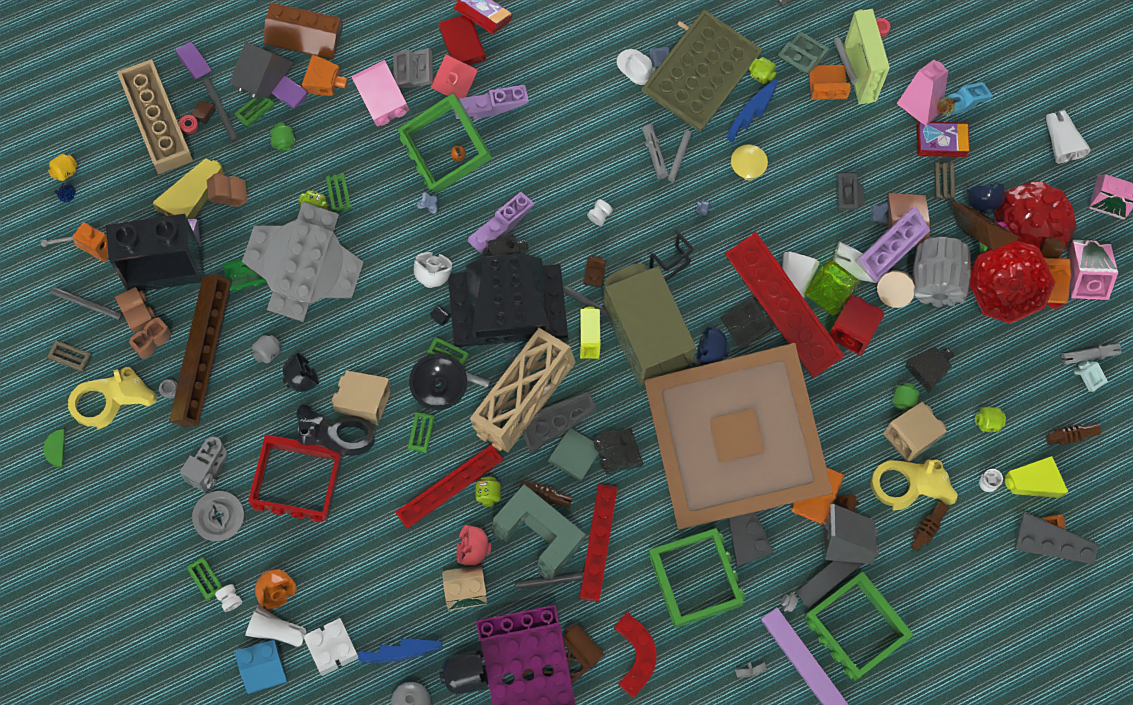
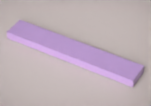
[761,608,848,705]

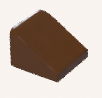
[191,101,216,125]

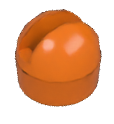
[451,145,466,162]

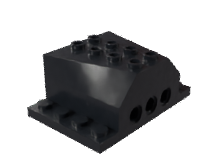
[448,253,568,347]

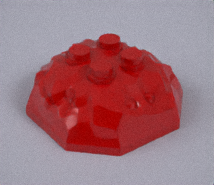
[994,182,1077,250]
[970,240,1056,324]

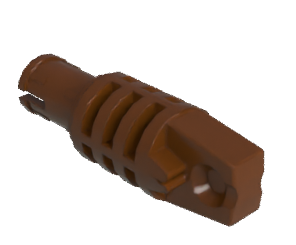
[1046,423,1101,446]
[519,481,573,509]
[911,502,949,552]

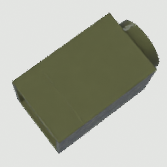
[603,263,696,387]

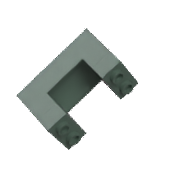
[491,484,586,580]

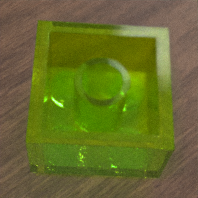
[804,259,861,317]

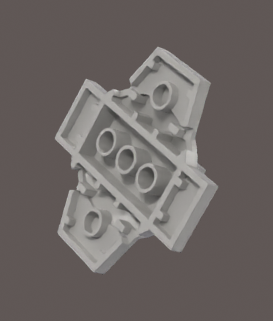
[242,202,363,322]

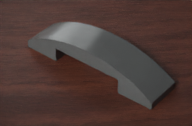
[795,561,864,609]

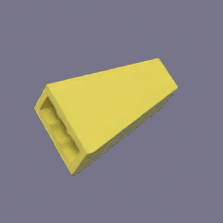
[153,158,224,220]

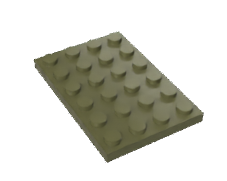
[641,10,763,132]

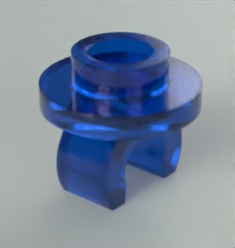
[54,183,76,202]

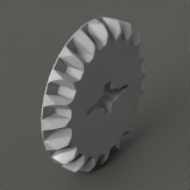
[192,491,244,542]

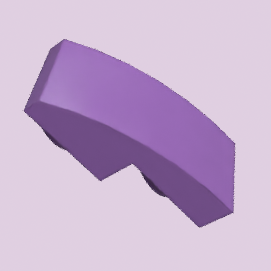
[174,42,211,80]

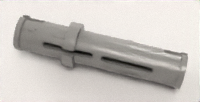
[642,124,669,179]
[1061,343,1121,365]

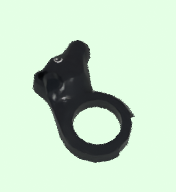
[296,405,375,456]

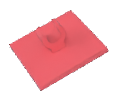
[431,55,478,98]

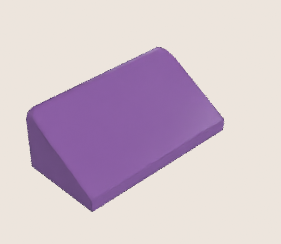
[272,76,307,109]

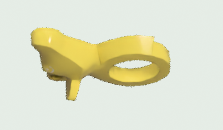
[68,367,157,430]
[870,459,958,511]

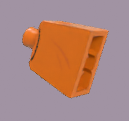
[302,55,348,96]
[73,222,109,263]

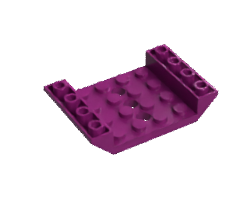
[476,605,576,705]

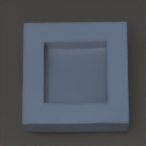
[649,47,669,68]

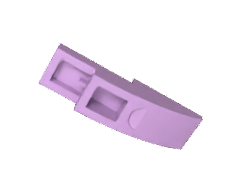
[454,85,529,119]
[468,192,534,253]

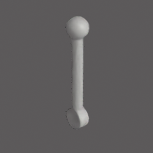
[41,236,73,247]

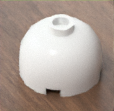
[414,252,452,288]

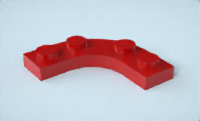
[614,612,657,699]

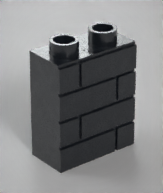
[106,214,204,292]

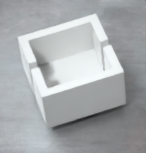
[303,618,358,676]

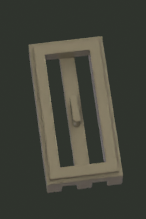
[934,162,955,200]
[47,340,92,373]

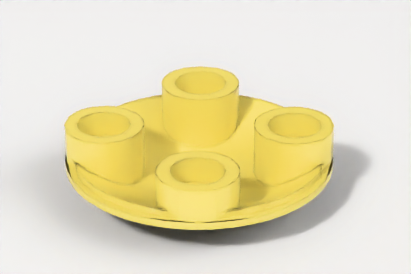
[730,145,768,181]

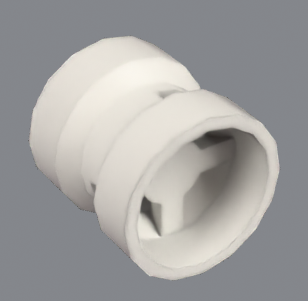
[587,200,613,226]
[979,469,1003,492]
[215,584,242,612]

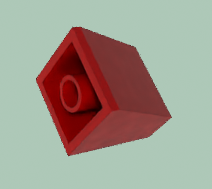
[829,295,885,356]

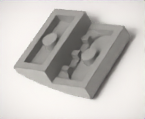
[393,48,433,88]

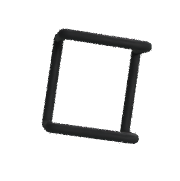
[649,233,694,281]

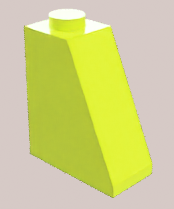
[580,307,600,359]
[1005,456,1068,498]

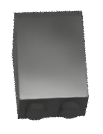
[229,42,294,99]
[824,504,879,564]

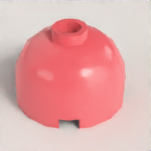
[457,525,491,565]

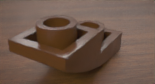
[1041,238,1065,259]

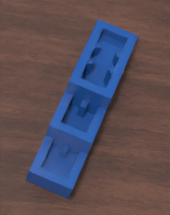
[727,79,778,142]
[358,638,442,663]

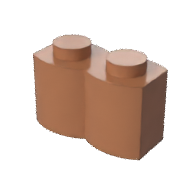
[207,173,248,207]
[115,287,155,333]
[129,317,172,359]

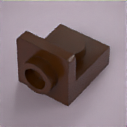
[583,256,606,288]

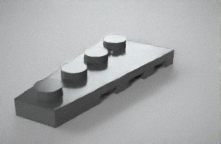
[518,391,597,455]
[1014,511,1099,564]
[728,512,773,568]

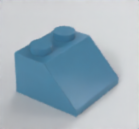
[234,640,287,694]

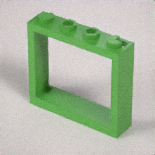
[398,93,493,194]
[648,528,745,629]
[804,571,914,681]

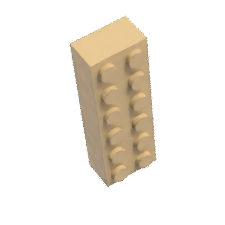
[117,59,193,174]

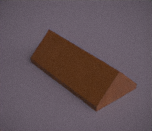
[951,200,1018,251]

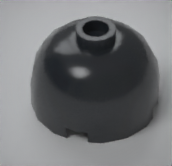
[282,353,319,392]

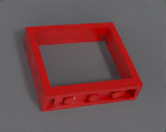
[248,434,343,523]

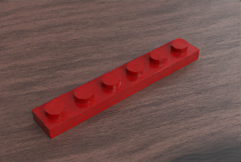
[395,444,503,529]
[579,484,618,602]

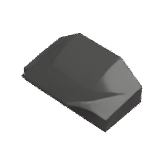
[836,173,865,210]

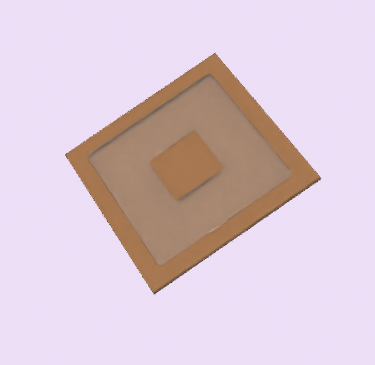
[644,343,833,530]

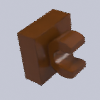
[837,494,860,514]

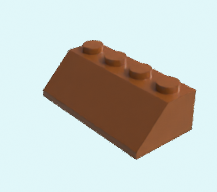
[263,3,343,60]

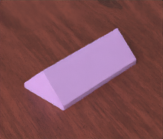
[855,207,931,282]

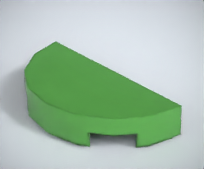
[43,429,66,468]

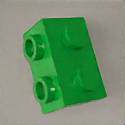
[223,258,266,291]

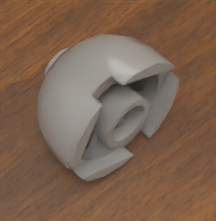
[391,682,431,705]

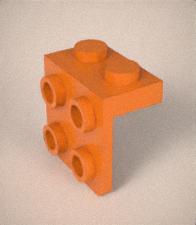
[809,65,851,100]
[1044,257,1072,303]

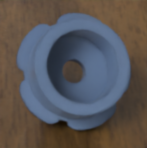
[696,199,710,217]

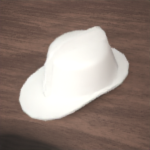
[617,49,655,85]

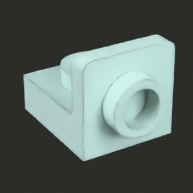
[1074,360,1108,392]

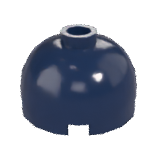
[967,184,1005,214]
[696,326,730,365]

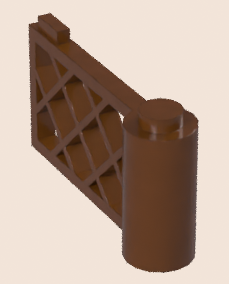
[523,624,605,684]

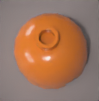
[255,569,297,609]

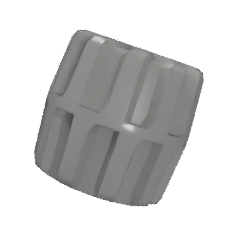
[913,237,971,307]

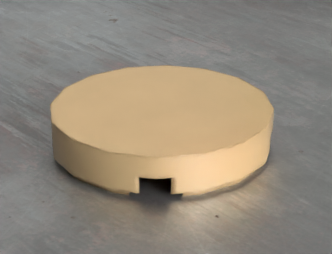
[877,270,915,308]

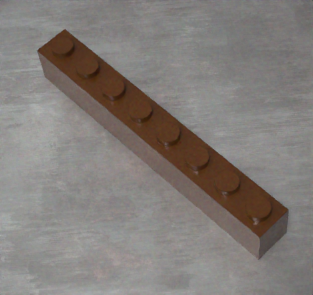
[169,274,231,428]

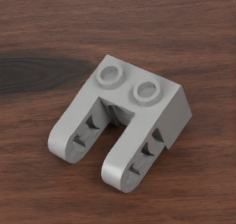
[179,437,228,493]

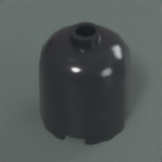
[440,649,489,694]

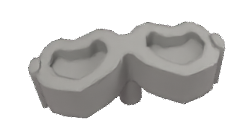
[735,661,767,678]

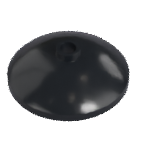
[409,354,467,410]

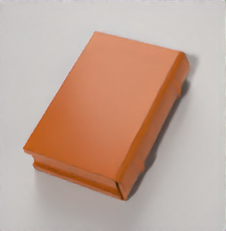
[791,467,844,525]

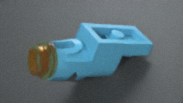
[937,82,993,116]

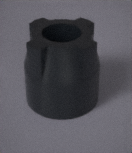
[430,305,451,326]

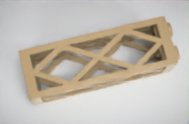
[470,328,576,453]

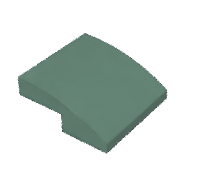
[778,31,830,74]
[548,428,603,481]

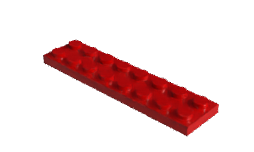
[725,232,844,378]

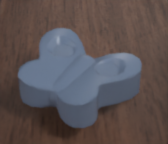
[416,192,439,214]
[870,203,889,225]

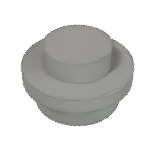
[159,379,178,399]
[780,592,798,612]

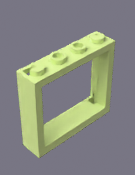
[843,9,890,105]

